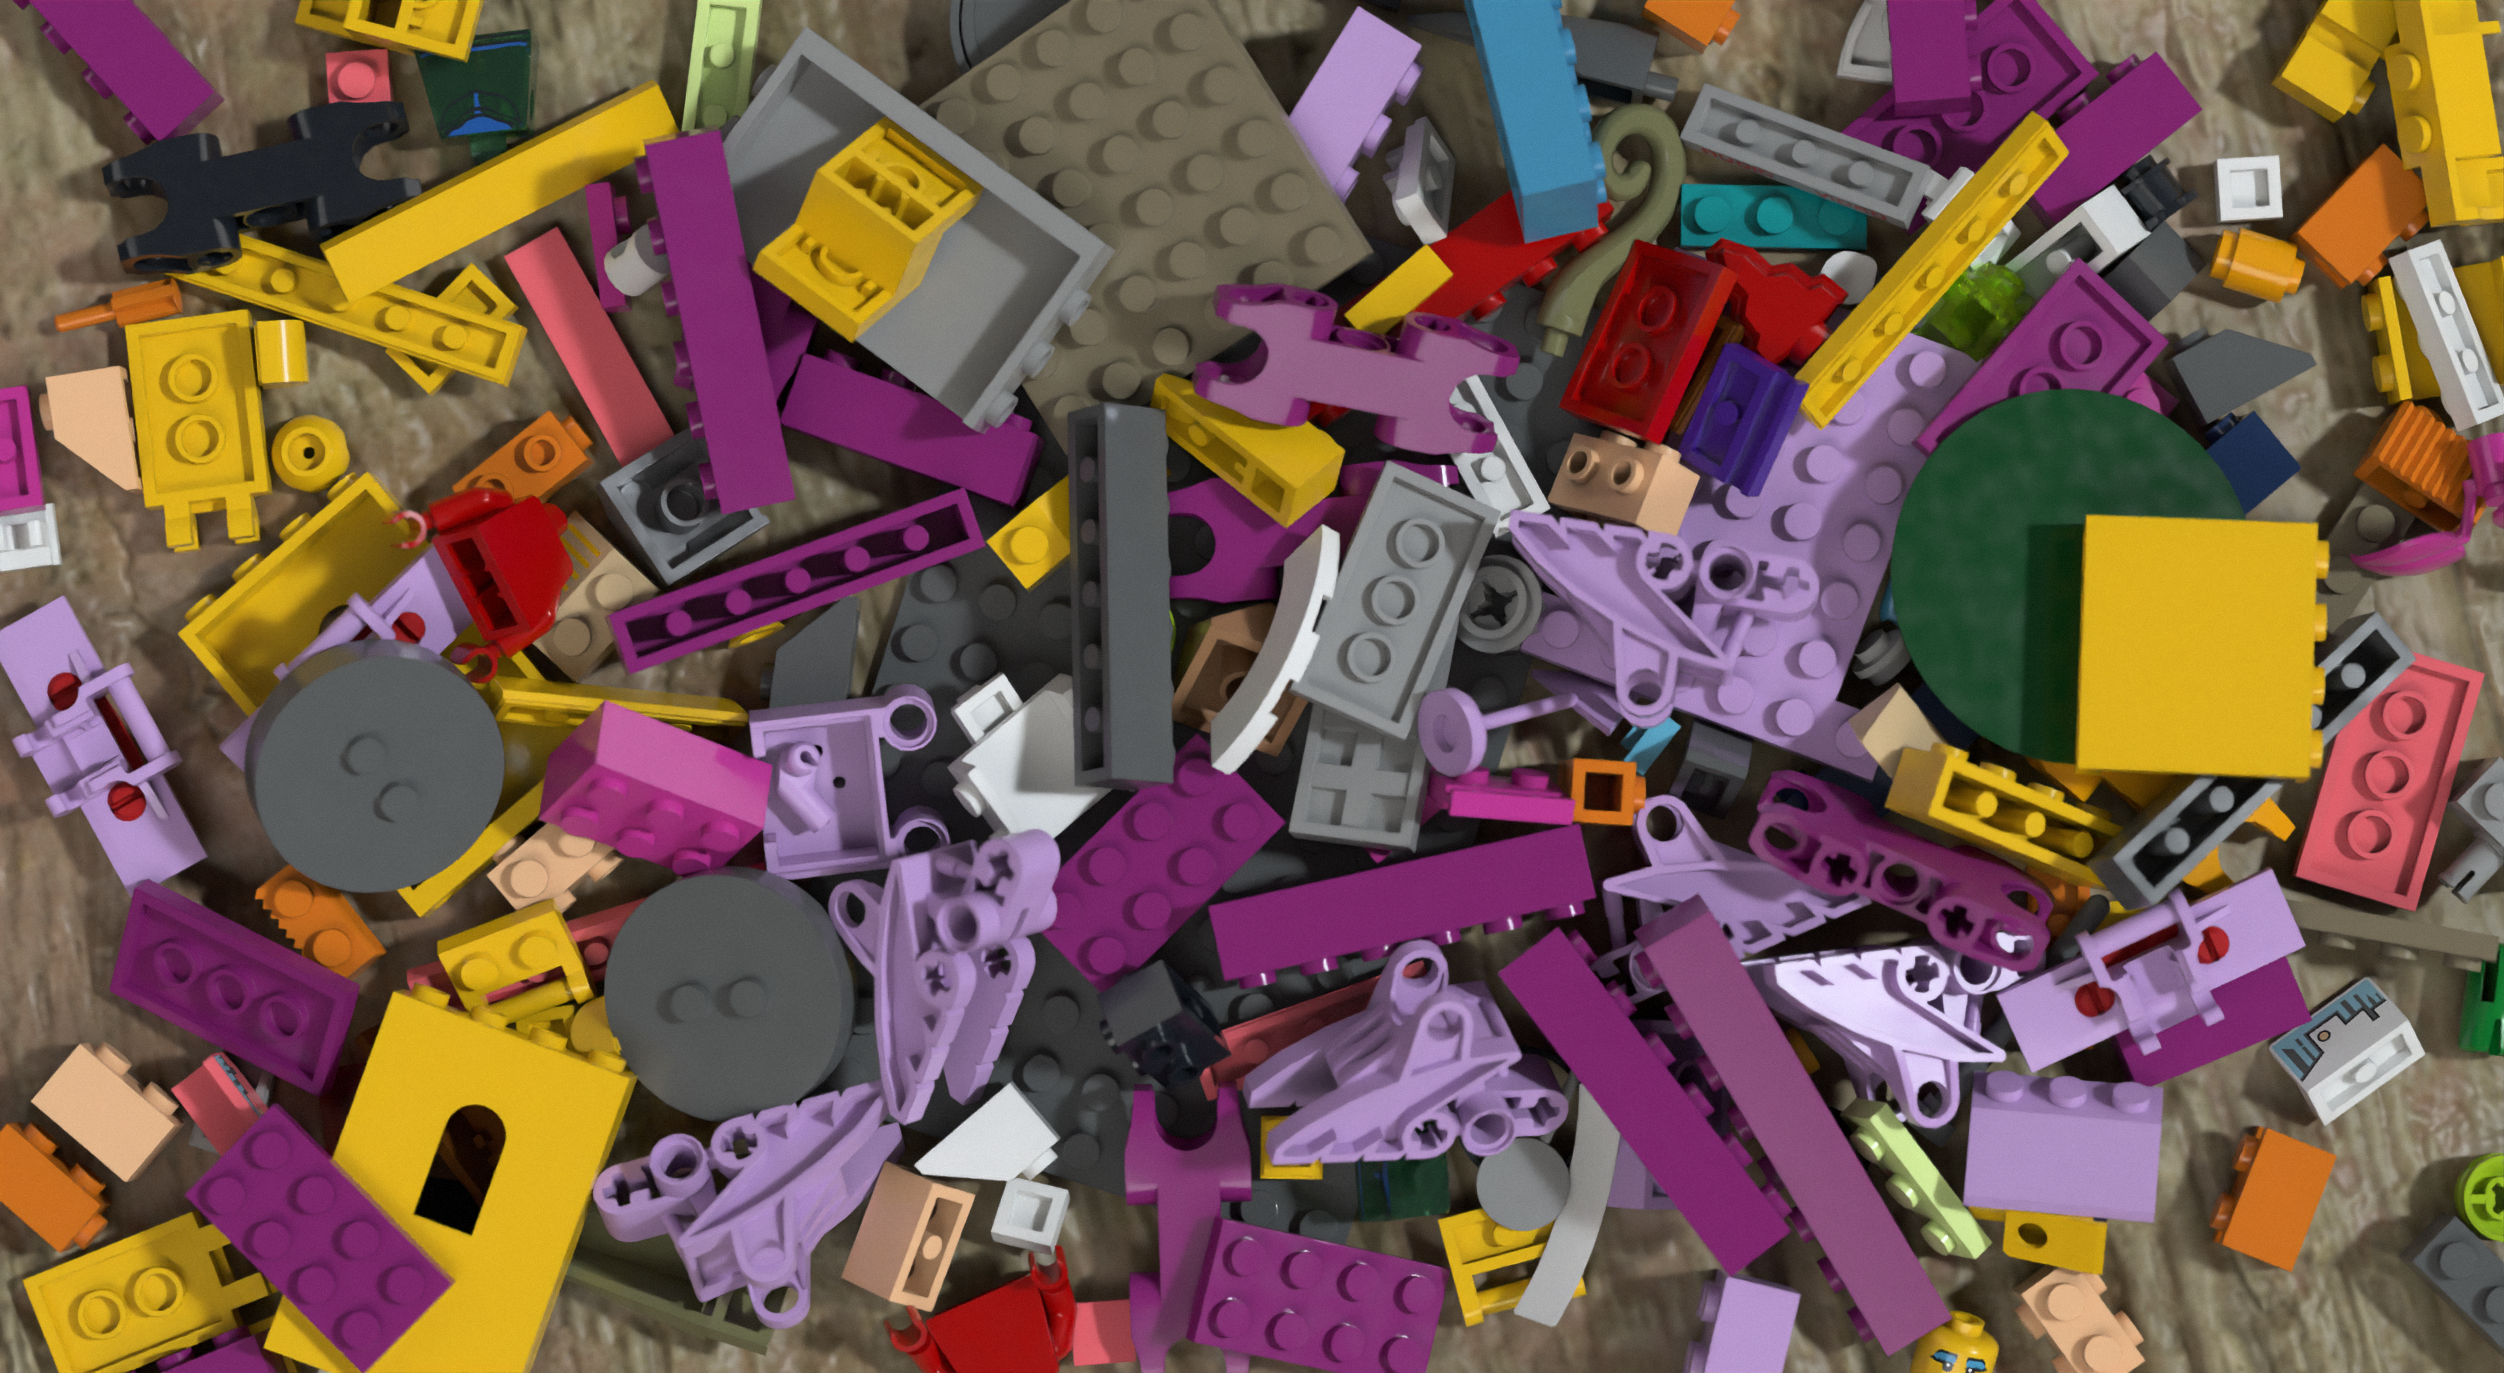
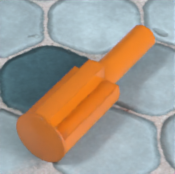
[54,277,183,333]

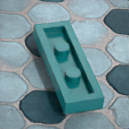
[1679,184,1867,252]

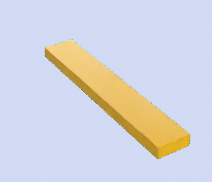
[319,79,679,304]
[1793,111,2070,431]
[162,234,528,387]

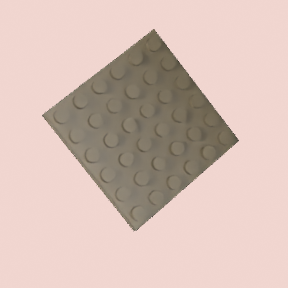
[918,0,1374,455]

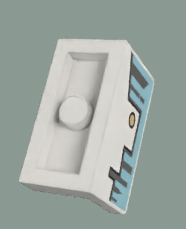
[2269,977,2425,1126]

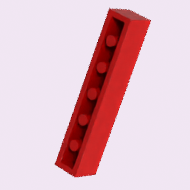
[1307,190,1614,429]

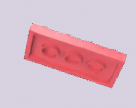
[2291,651,2485,912]

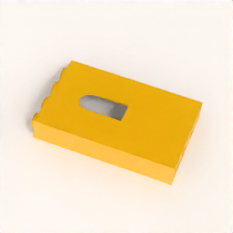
[177,471,575,917]
[263,983,637,1373]

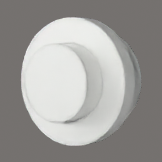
[1852,629,1911,686]

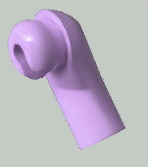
[775,741,836,833]

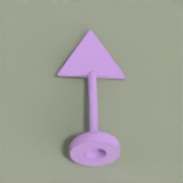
[1417,669,1640,777]

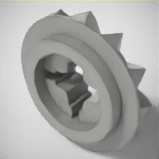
[1456,555,1547,655]

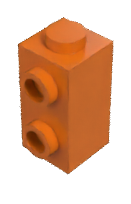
[451,410,594,503]
[1557,758,1646,827]
[0,1121,113,1253]

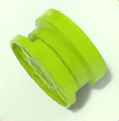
[2454,1153,2504,1242]

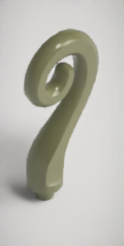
[1535,103,1687,358]

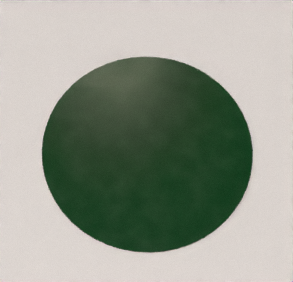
[1891,389,2247,764]

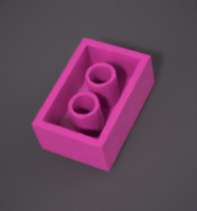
[538,700,772,877]

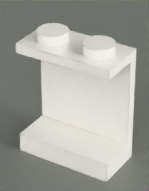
[947,673,1135,840]

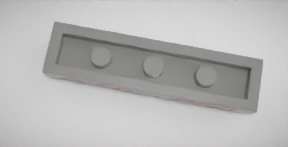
[1679,83,1933,230]

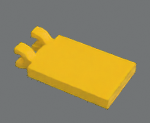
[125,309,273,554]
[22,1209,280,1373]

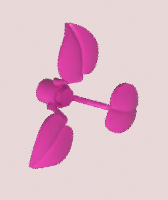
[2350,432,2504,577]

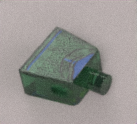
[414,29,539,168]
[1355,1120,1451,1223]

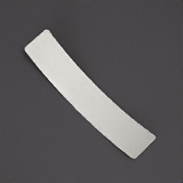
[1514,1083,1620,1327]

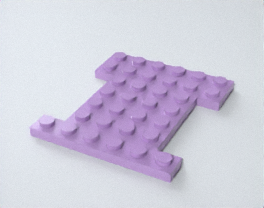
[1521,247,1984,784]

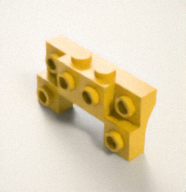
[2383,0,2504,227]

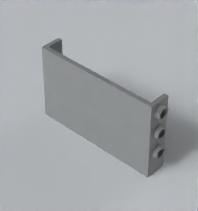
[720,27,1116,434]

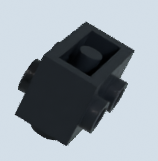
[1097,959,1232,1090]

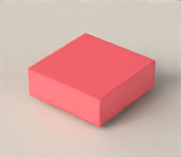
[1073,1298,1137,1366]

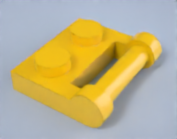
[437,898,598,1025]
[1437,1207,1587,1327]

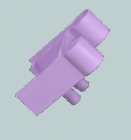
[749,684,951,880]

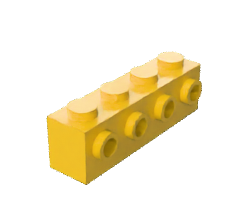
[1885,742,2124,892]

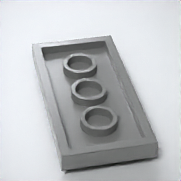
[1286,460,1501,743]

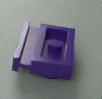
[1677,343,1810,497]

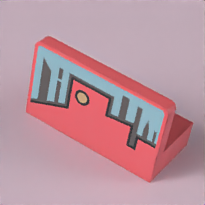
[171,1051,268,1157]

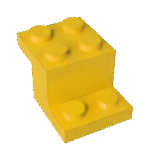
[295,0,484,63]
[753,115,985,342]

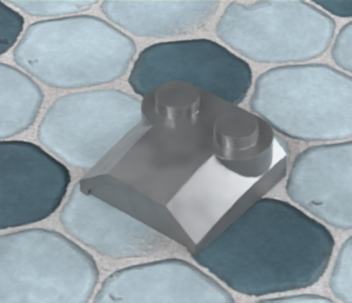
[596,427,770,591]

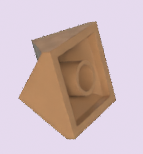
[1172,601,1308,757]

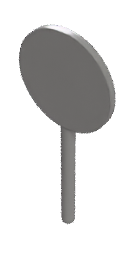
[1476,1070,1580,1231]

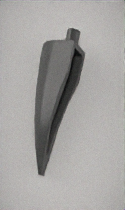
[1406,11,1679,106]

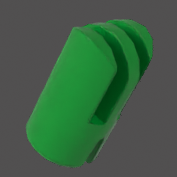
[2457,942,2504,1057]

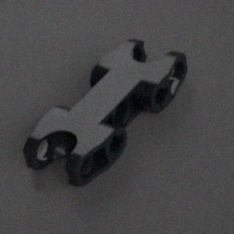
[102,101,424,275]

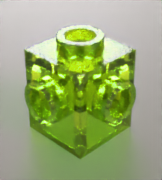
[1930,261,2036,362]

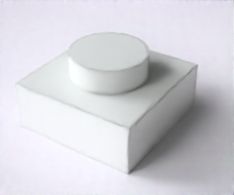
[2213,155,2283,223]
[991,1177,1070,1256]

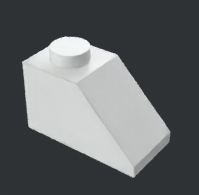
[1997,184,2151,311]
[914,1081,1061,1181]

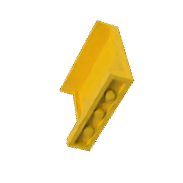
[2074,515,2329,783]

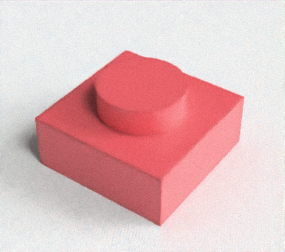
[325,49,394,104]

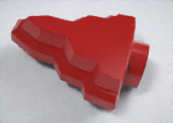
[1705,238,1849,370]

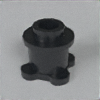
[2119,154,2199,231]

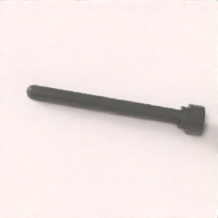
[1905,894,2110,1148]

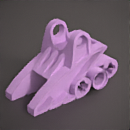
[1508,510,1819,729]
[1589,795,1872,1004]
[828,829,1060,1125]
[1741,930,2046,1128]
[1242,940,1569,1165]
[593,1079,906,1329]

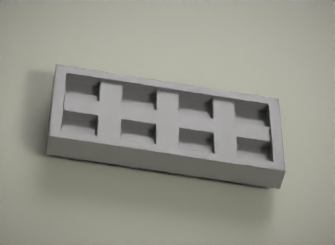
[1289,614,1460,854]

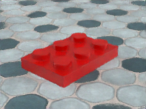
[1558,239,1739,446]

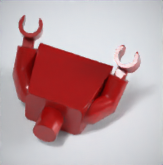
[381,487,573,684]
[884,1245,1078,1373]

